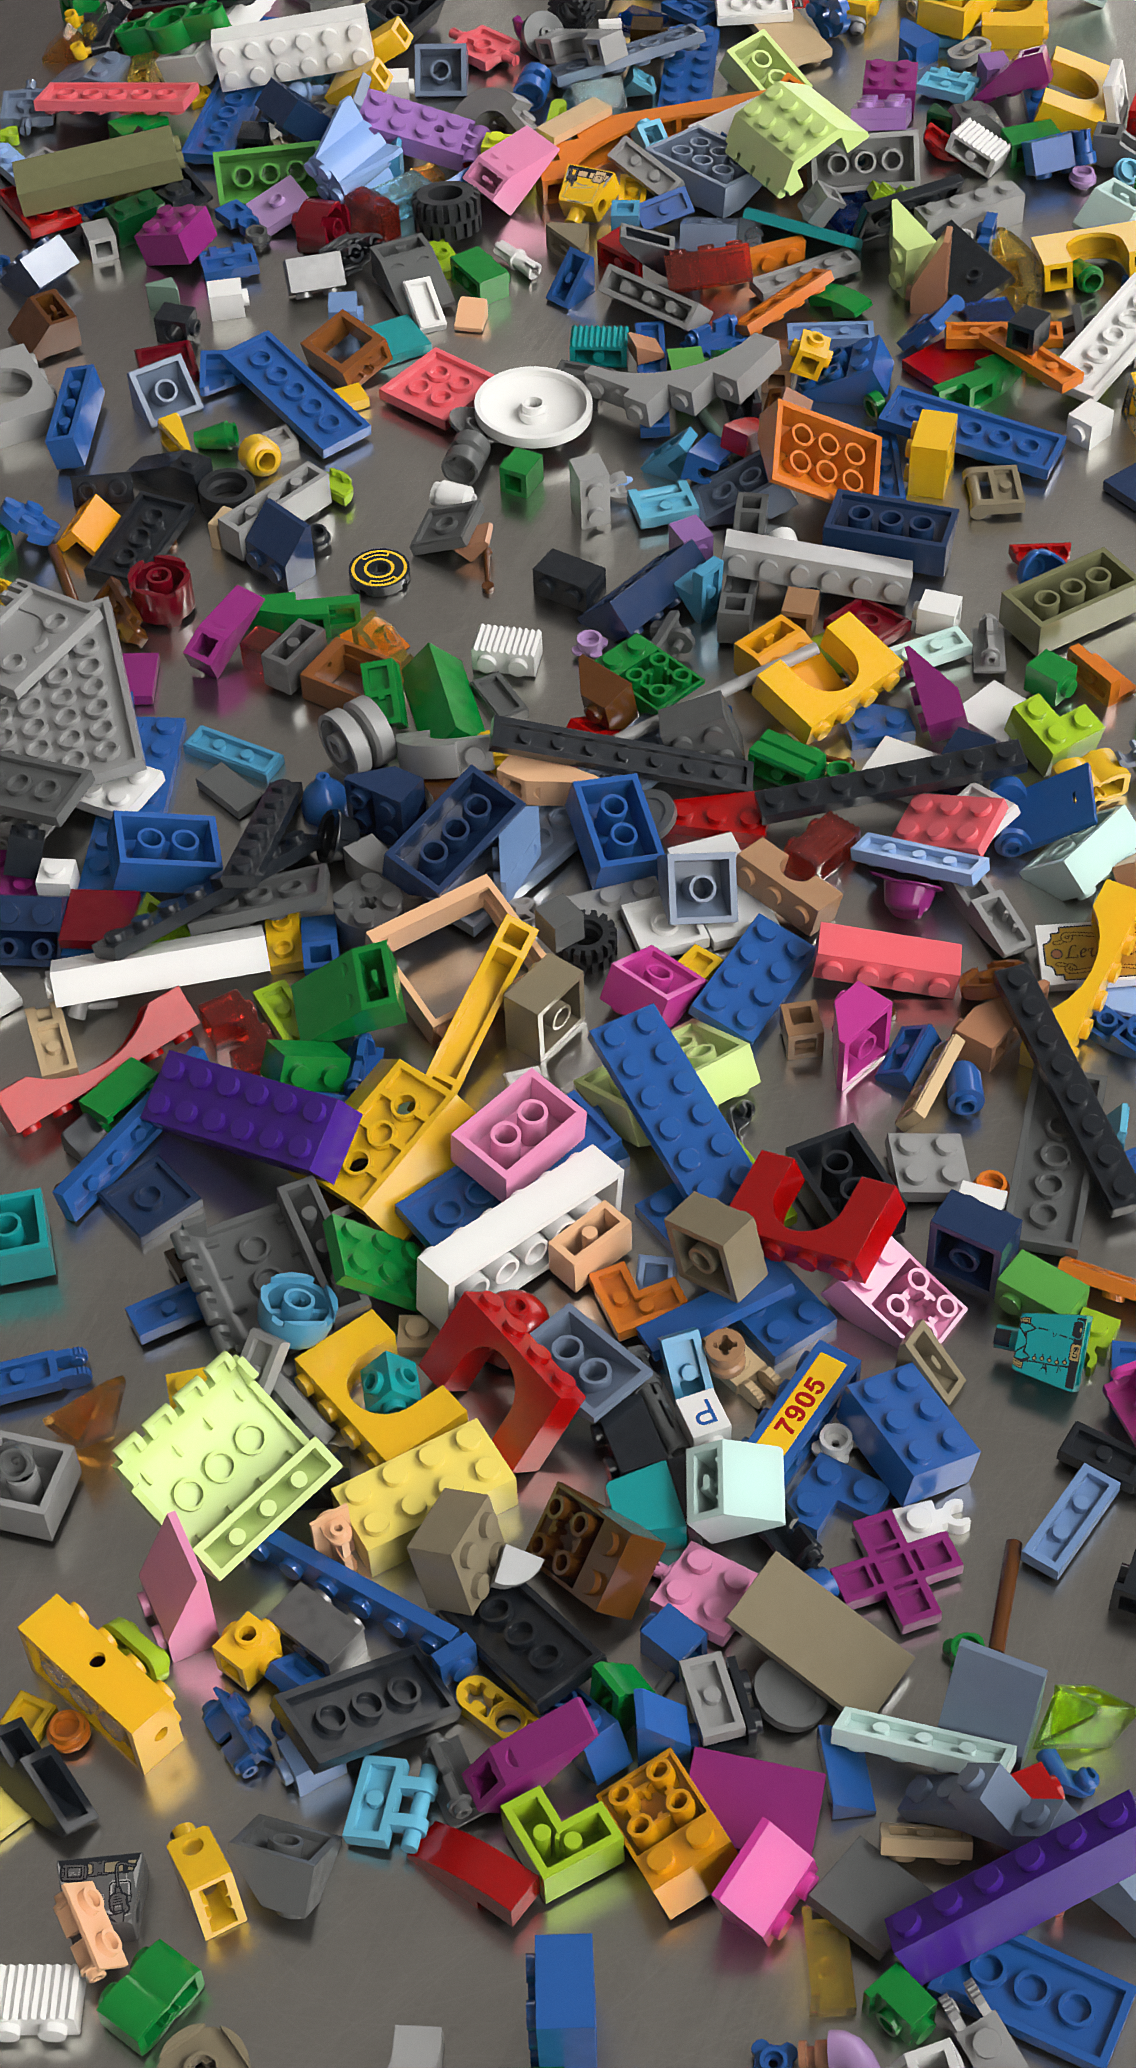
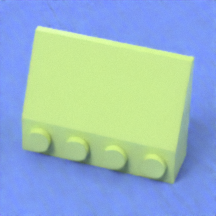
[573,1018,761,1147]

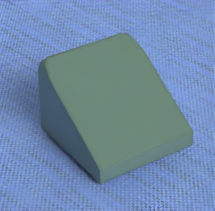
[145,277,181,310]

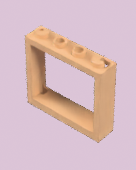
[365,874,547,1046]

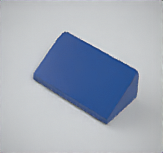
[874,1024,942,1092]
[816,1725,876,1820]

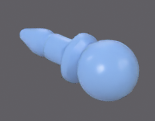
[288,81,330,100]

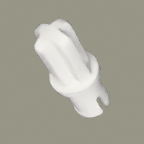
[493,240,542,280]

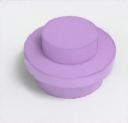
[1069,165,1096,190]

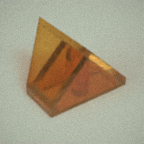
[42,1375,126,1450]

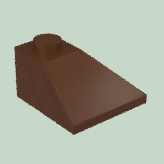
[578,654,639,730]

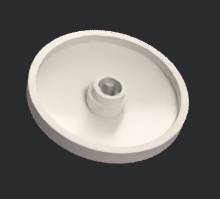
[474,366,593,449]

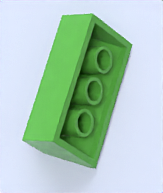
[212,140,320,206]

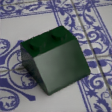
[92,189,165,249]

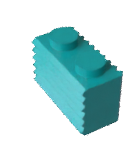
[569,325,629,368]

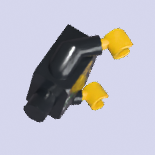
[64,0,133,61]

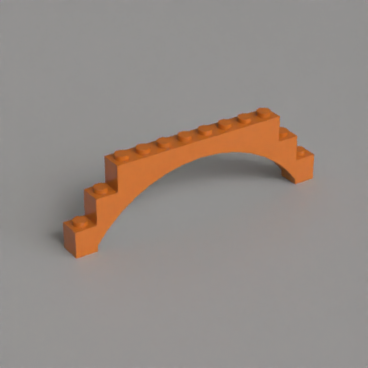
[535,89,767,205]

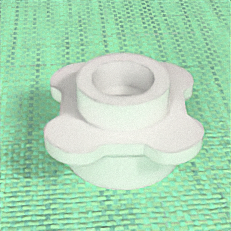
[812,1423,858,1464]

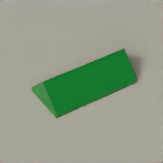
[401,642,485,739]

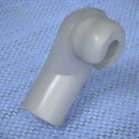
[847,14,866,36]

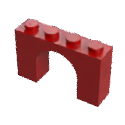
[729,1150,906,1284]
[418,1290,586,1473]

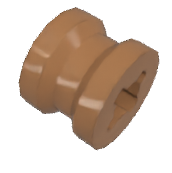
[705,1328,746,1380]

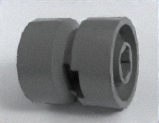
[441,429,491,486]

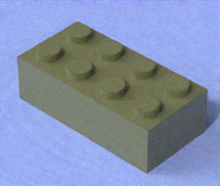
[999,547,1136,656]

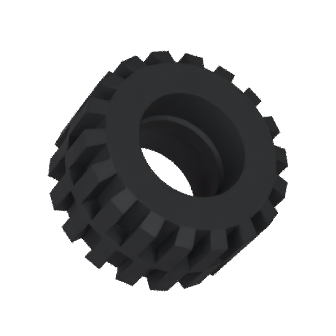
[411,181,482,242]

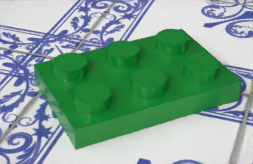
[322,1213,422,1314]

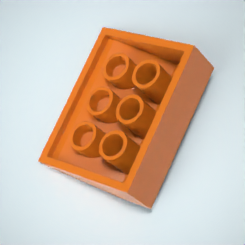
[758,398,882,504]

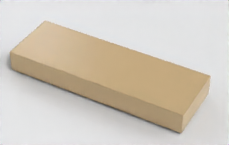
[536,96,612,146]
[895,1034,966,1132]

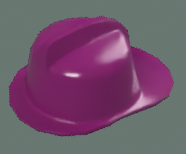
[869,871,943,920]

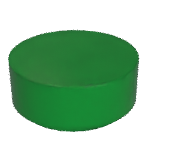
[863,390,887,422]

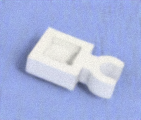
[892,1499,971,1543]

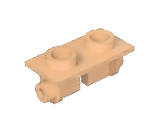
[309,1503,358,1572]
[53,1881,129,1983]

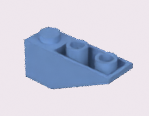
[492,806,541,902]

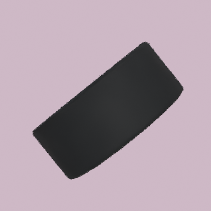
[198,468,256,519]

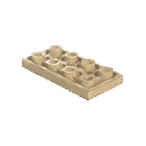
[747,9,833,68]

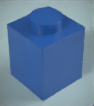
[640,1603,708,1683]

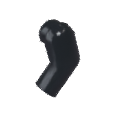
[722,1099,756,1143]

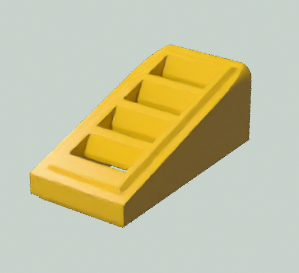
[157,412,192,452]

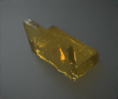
[800,1906,857,2017]

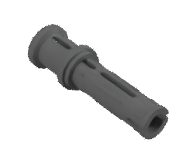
[627,1345,691,1459]

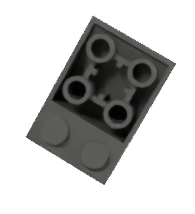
[370,233,456,318]

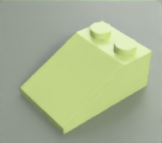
[718,29,813,93]
[889,199,936,299]

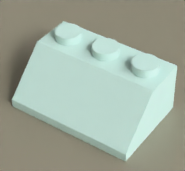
[1019,804,1136,901]

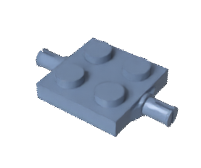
[0,79,55,136]

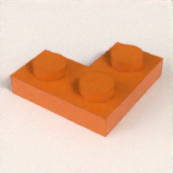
[588,1261,688,1342]

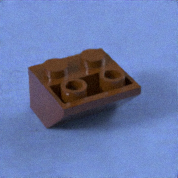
[7,288,82,361]

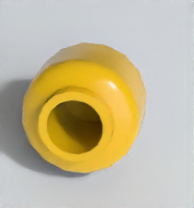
[238,434,282,477]

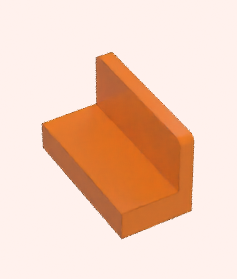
[1067,643,1136,708]

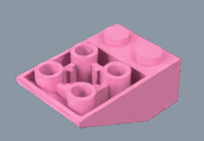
[462,125,560,216]
[820,1236,968,1349]

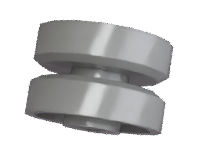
[317,695,397,777]

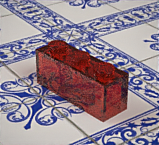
[664,240,753,294]

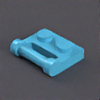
[626,479,700,529]

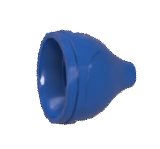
[301,772,348,827]

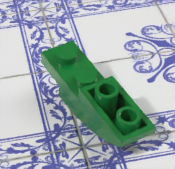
[932,353,1023,409]
[248,592,362,638]

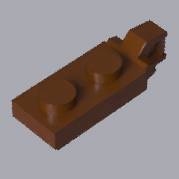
[93,576,149,648]

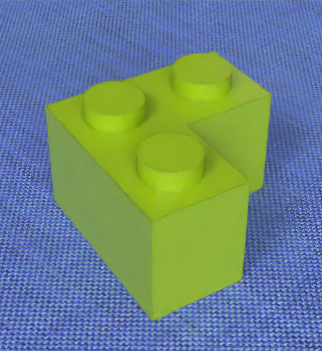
[1004,693,1106,777]
[500,1785,625,1904]

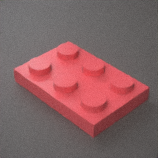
[891,793,1009,856]

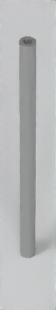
[613,642,820,740]

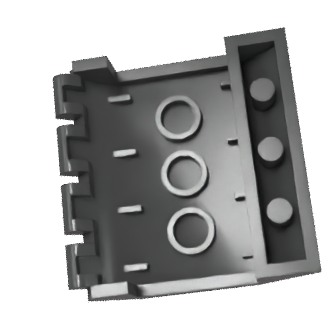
[170,1175,371,1357]

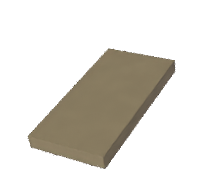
[724,1551,915,1713]

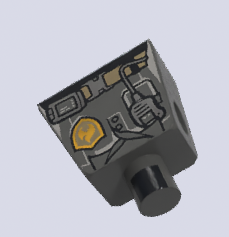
[57,1852,149,1945]

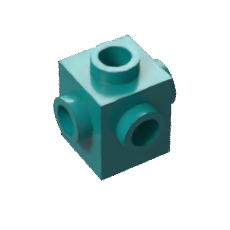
[360,1350,422,1414]

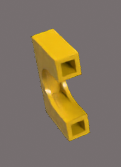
[980,0,1049,49]
[324,16,414,106]
[1033,46,1110,141]
[1031,221,1136,292]
[751,611,904,745]
[294,1309,468,1469]

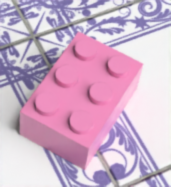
[451,1068,587,1202]

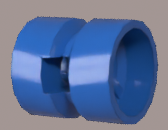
[512,62,553,112]

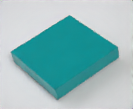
[358,314,432,368]

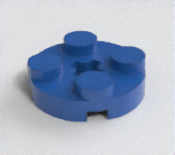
[806,0,851,39]
[0,497,61,546]

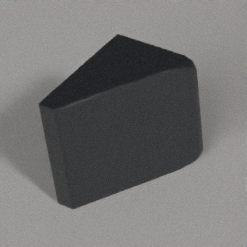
[61,1113,108,1162]

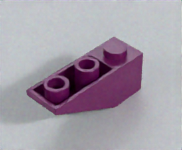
[973,44,1054,103]
[183,585,265,680]
[903,646,970,743]
[461,1697,599,1814]

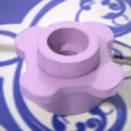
[572,630,608,660]

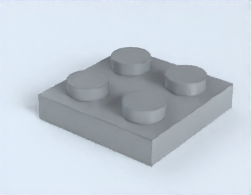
[885,1133,971,1202]

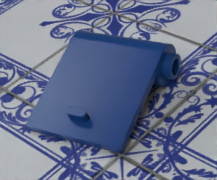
[989,762,1098,857]

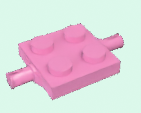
[649,1540,758,1647]

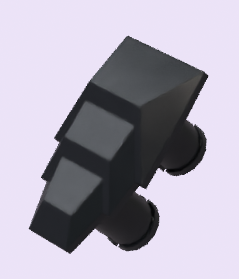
[318,232,385,277]

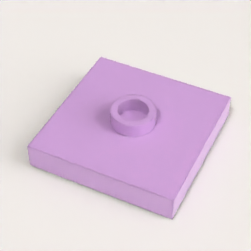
[246,175,309,236]

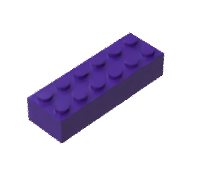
[140,1050,363,1185]

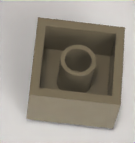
[503,952,585,1063]
[664,1191,768,1303]
[407,1488,505,1616]

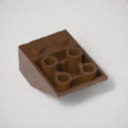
[525,1481,667,1620]

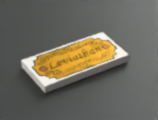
[1035,922,1136,992]

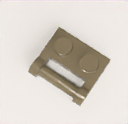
[962,465,1026,520]

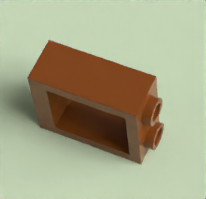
[300,309,393,387]
[300,637,404,710]

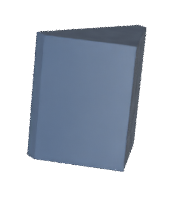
[127,353,204,429]

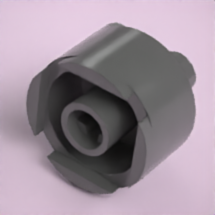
[333,873,404,951]

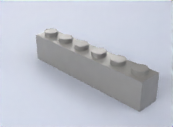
[721,529,913,606]

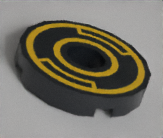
[349,548,410,597]

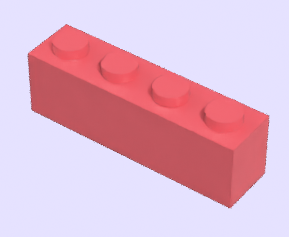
[812,922,962,999]

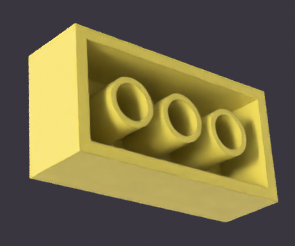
[331,1418,518,1577]

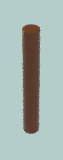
[48,544,79,601]
[988,1539,1023,1654]

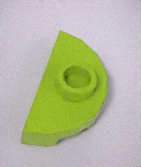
[325,468,354,507]

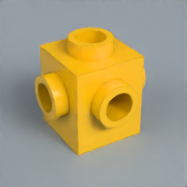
[788,329,833,381]
[212,1611,283,1692]

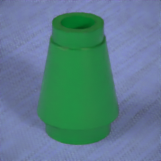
[1073,258,1104,293]
[193,420,239,450]

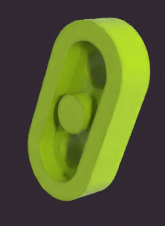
[102,1617,170,1682]

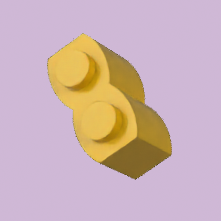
[1050,748,1131,803]

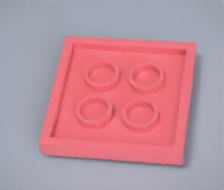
[379,347,494,430]

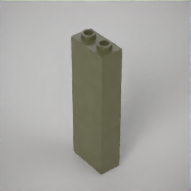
[12,125,186,217]

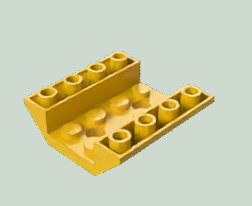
[287,1059,476,1241]

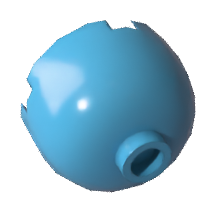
[257,1272,338,1350]

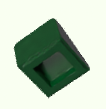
[926,103,953,135]

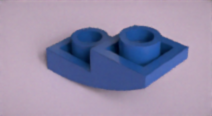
[1088,1005,1136,1059]

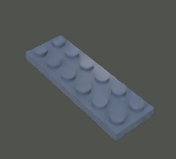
[549,23,706,89]

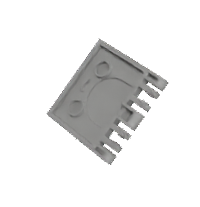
[0,578,103,700]

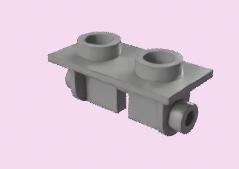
[971,613,1007,674]

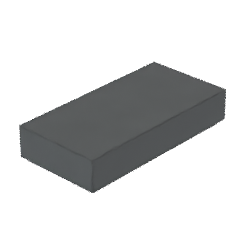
[470,671,529,720]
[196,762,263,819]

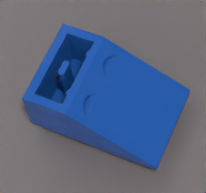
[795,335,894,406]

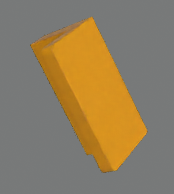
[55,494,121,556]

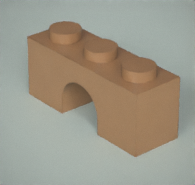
[736,837,843,937]

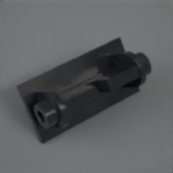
[70,471,134,507]
[757,1499,824,1572]

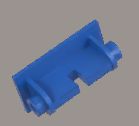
[680,313,743,356]
[338,1033,385,1096]
[202,1686,276,1778]

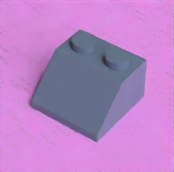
[415,43,468,98]
[657,852,738,925]

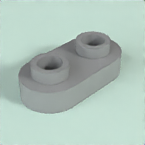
[947,36,991,70]

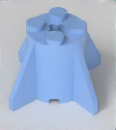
[304,95,403,204]

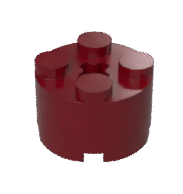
[291,198,351,255]
[127,555,195,628]

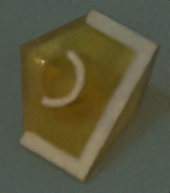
[352,609,414,670]

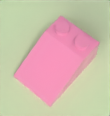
[136,1511,220,1664]

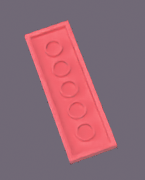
[33,82,200,115]

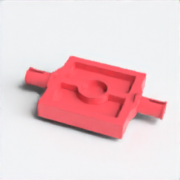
[449,25,520,71]

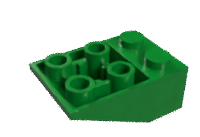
[594,633,705,715]
[291,940,407,1041]

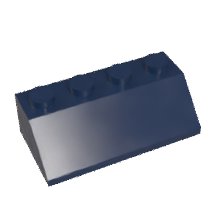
[822,489,959,577]
[577,539,706,642]
[382,764,526,898]

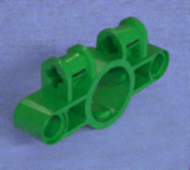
[114,0,232,57]

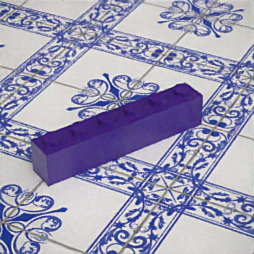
[884,1789,1136,1986]

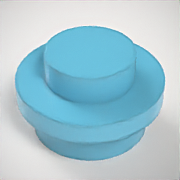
[1114,158,1136,186]

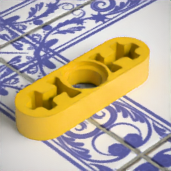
[456,1675,539,1743]

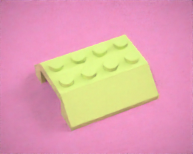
[725,81,869,198]
[111,1350,344,1582]

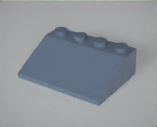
[644,124,762,218]

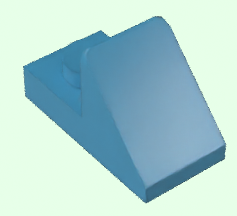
[640,426,698,481]
[674,556,724,625]
[657,1327,714,1407]

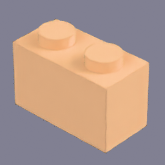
[548,1200,632,1293]

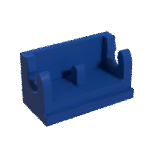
[680,432,735,485]

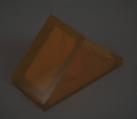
[42,23,93,64]

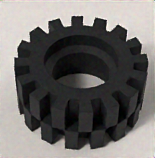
[547,0,597,29]
[555,909,618,975]

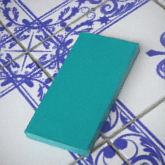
[742,207,863,251]

